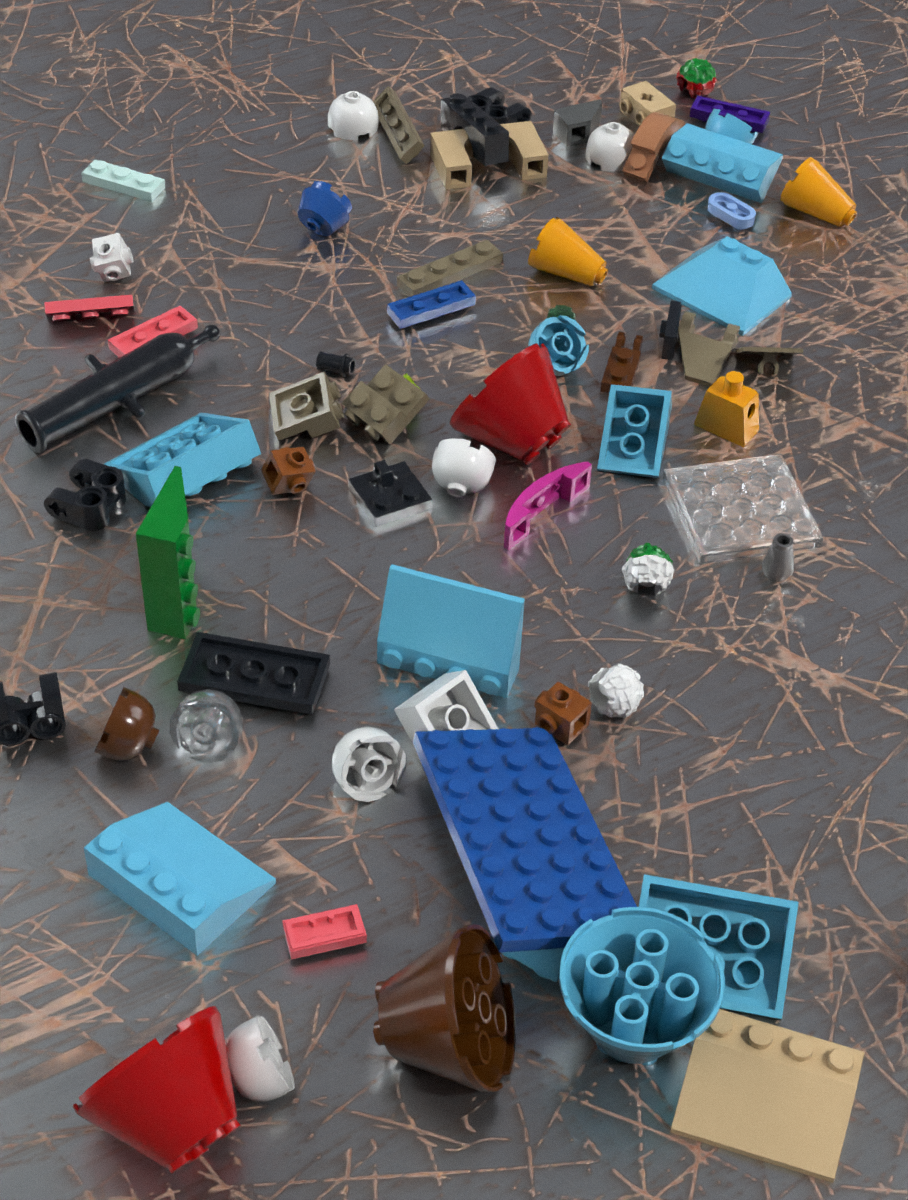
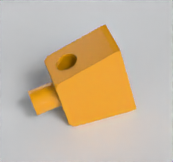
[694,371,759,448]

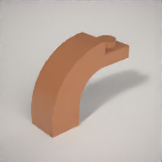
[622,112,685,182]

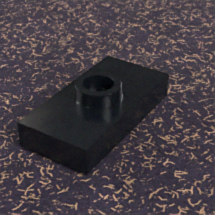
[659,301,682,360]

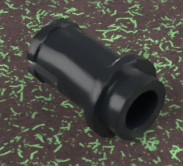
[316,351,356,377]

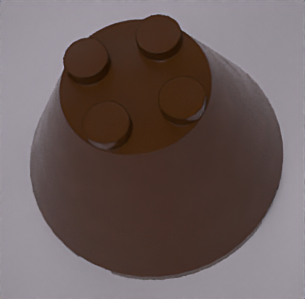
[373,924,516,1093]

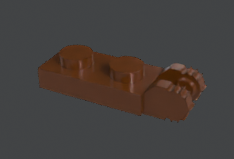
[600,332,643,393]

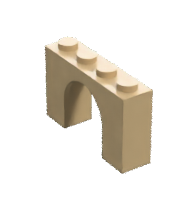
[430,121,548,190]

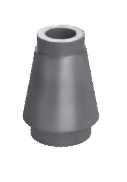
[762,533,794,582]

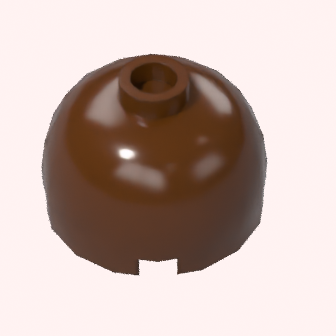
[94,687,159,761]

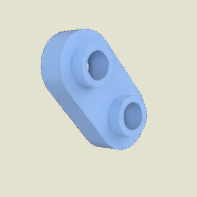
[708,192,756,230]

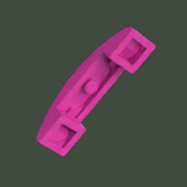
[504,461,592,551]

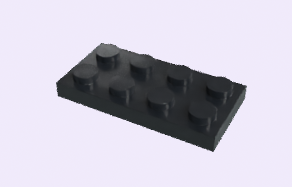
[177,632,330,715]

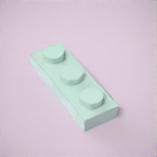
[81,159,165,202]

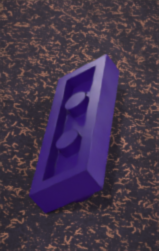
[689,96,770,133]

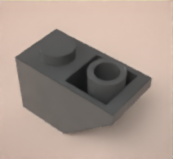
[553,99,602,147]

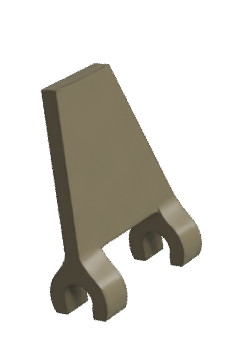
[678,311,740,387]

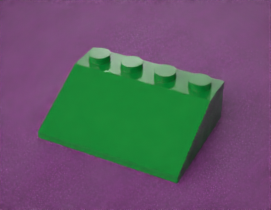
[136,466,200,639]

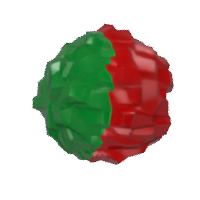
[676,58,717,98]

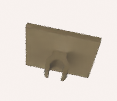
[735,347,803,374]

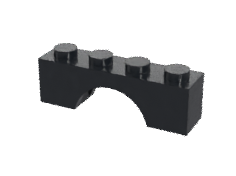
[441,93,509,166]

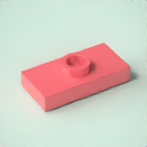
[282,904,367,960]

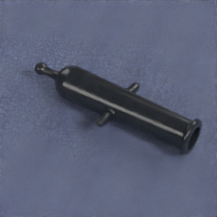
[15,325,220,453]

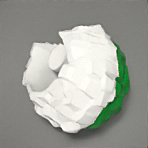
[622,543,674,595]

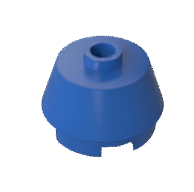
[297,181,352,236]

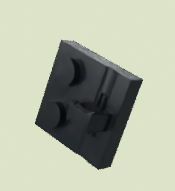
[348,460,432,527]

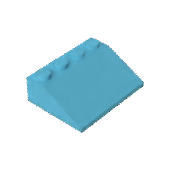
[104,413,262,507]
[377,564,525,698]
[84,802,276,956]
[639,874,799,1020]

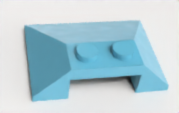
[652,236,792,336]

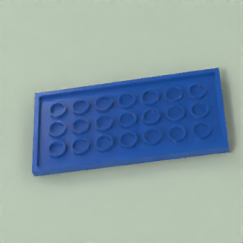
[413,727,637,953]

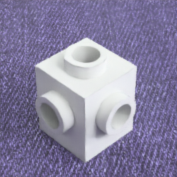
[90,233,134,283]

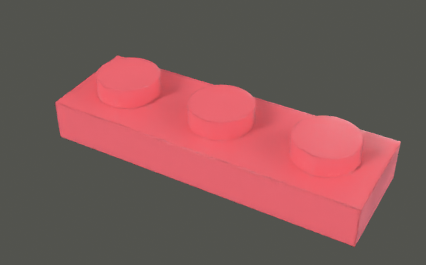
[44,295,134,321]
[108,306,198,358]

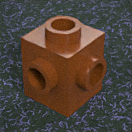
[261,447,316,495]
[534,681,592,745]

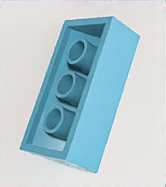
[661,123,783,203]

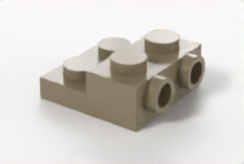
[341,364,430,444]
[269,372,344,441]

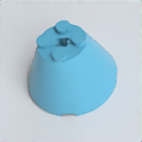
[559,907,725,1066]

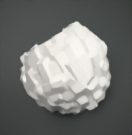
[588,663,644,718]

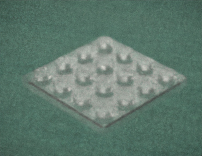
[663,454,824,564]

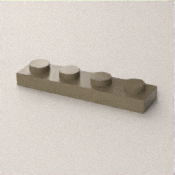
[373,86,425,164]
[397,240,504,297]

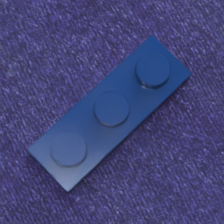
[387,280,476,329]

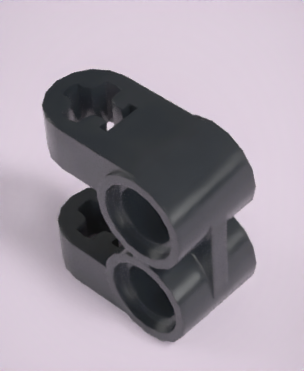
[468,87,532,124]
[44,458,126,531]
[0,672,66,746]

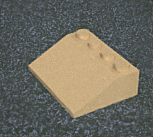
[670,1009,865,1183]

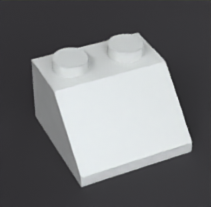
[394,670,498,741]

